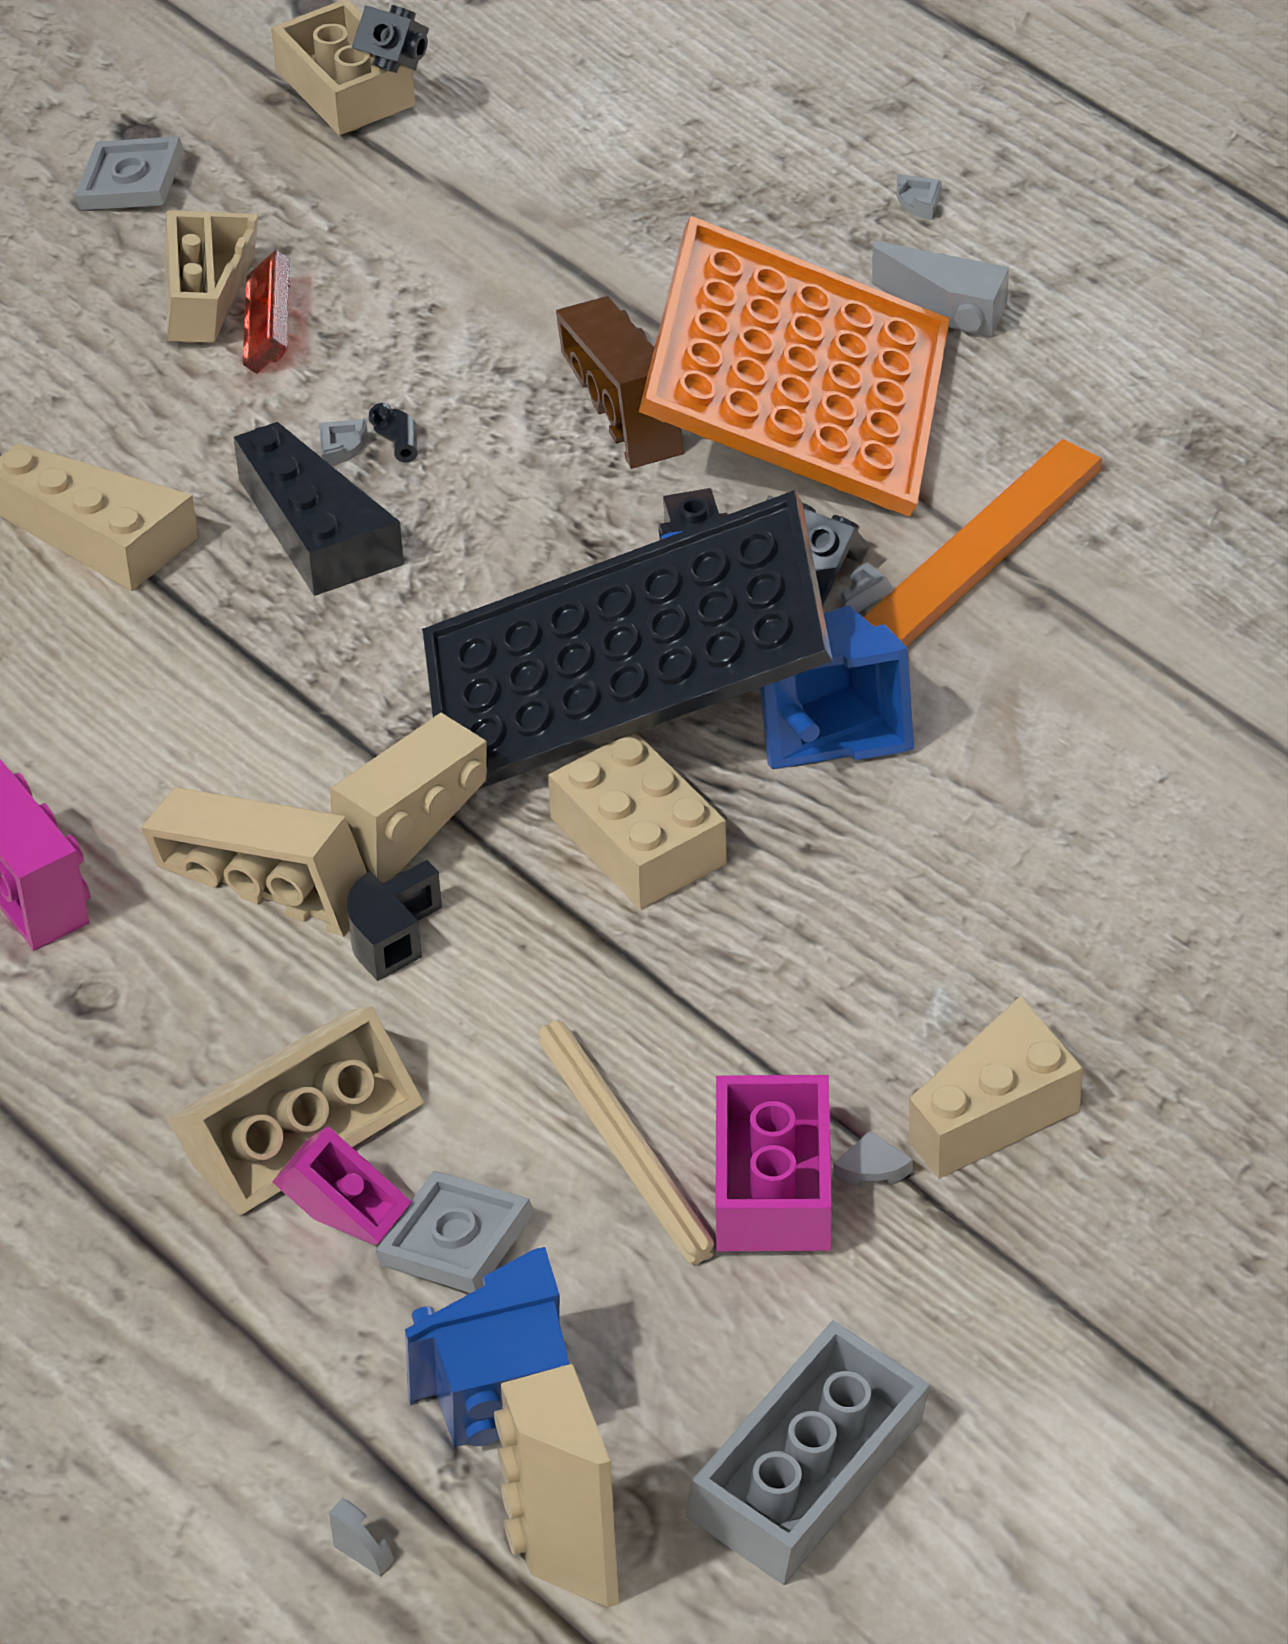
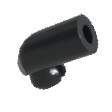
[368,403,418,462]

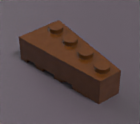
[556,296,684,469]

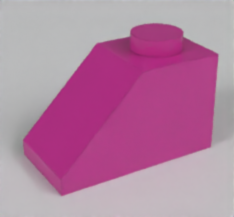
[272,1126,412,1245]

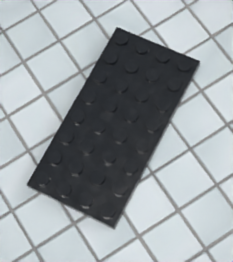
[422,490,833,790]

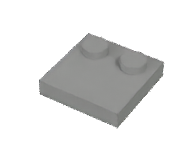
[75,136,184,210]
[376,1171,534,1293]

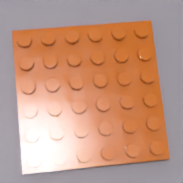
[639,215,950,517]

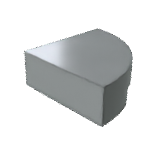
[897,174,942,220]
[319,419,368,465]
[841,562,893,613]
[833,1131,913,1185]
[329,1498,394,1577]

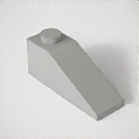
[872,241,1009,337]

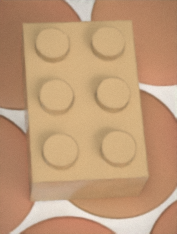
[271,0,416,136]
[548,732,727,910]

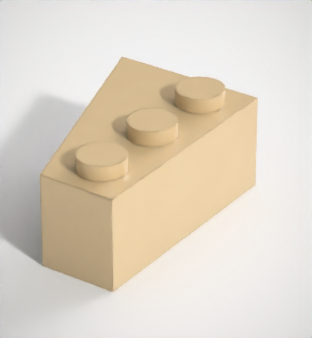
[164,210,259,343]
[330,713,487,883]
[908,996,1083,1179]

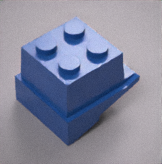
[760,605,914,769]
[405,1247,570,1447]

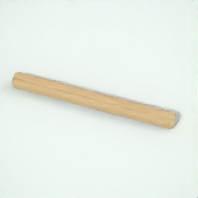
[538,1020,714,1265]

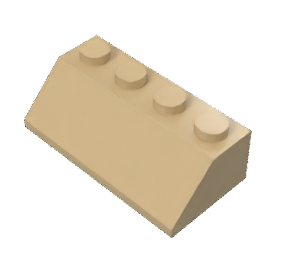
[167,1006,424,1215]
[494,1364,619,1607]

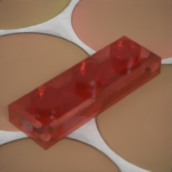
[243,249,291,374]

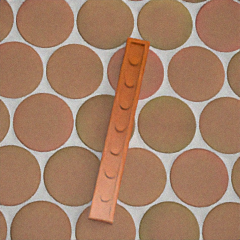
[863,438,1102,647]

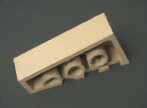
[0,443,199,591]
[141,787,367,937]

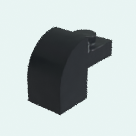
[347,860,442,981]

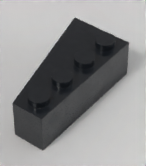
[233,422,404,596]

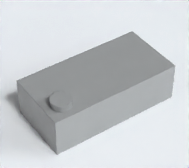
[686,1320,930,1585]

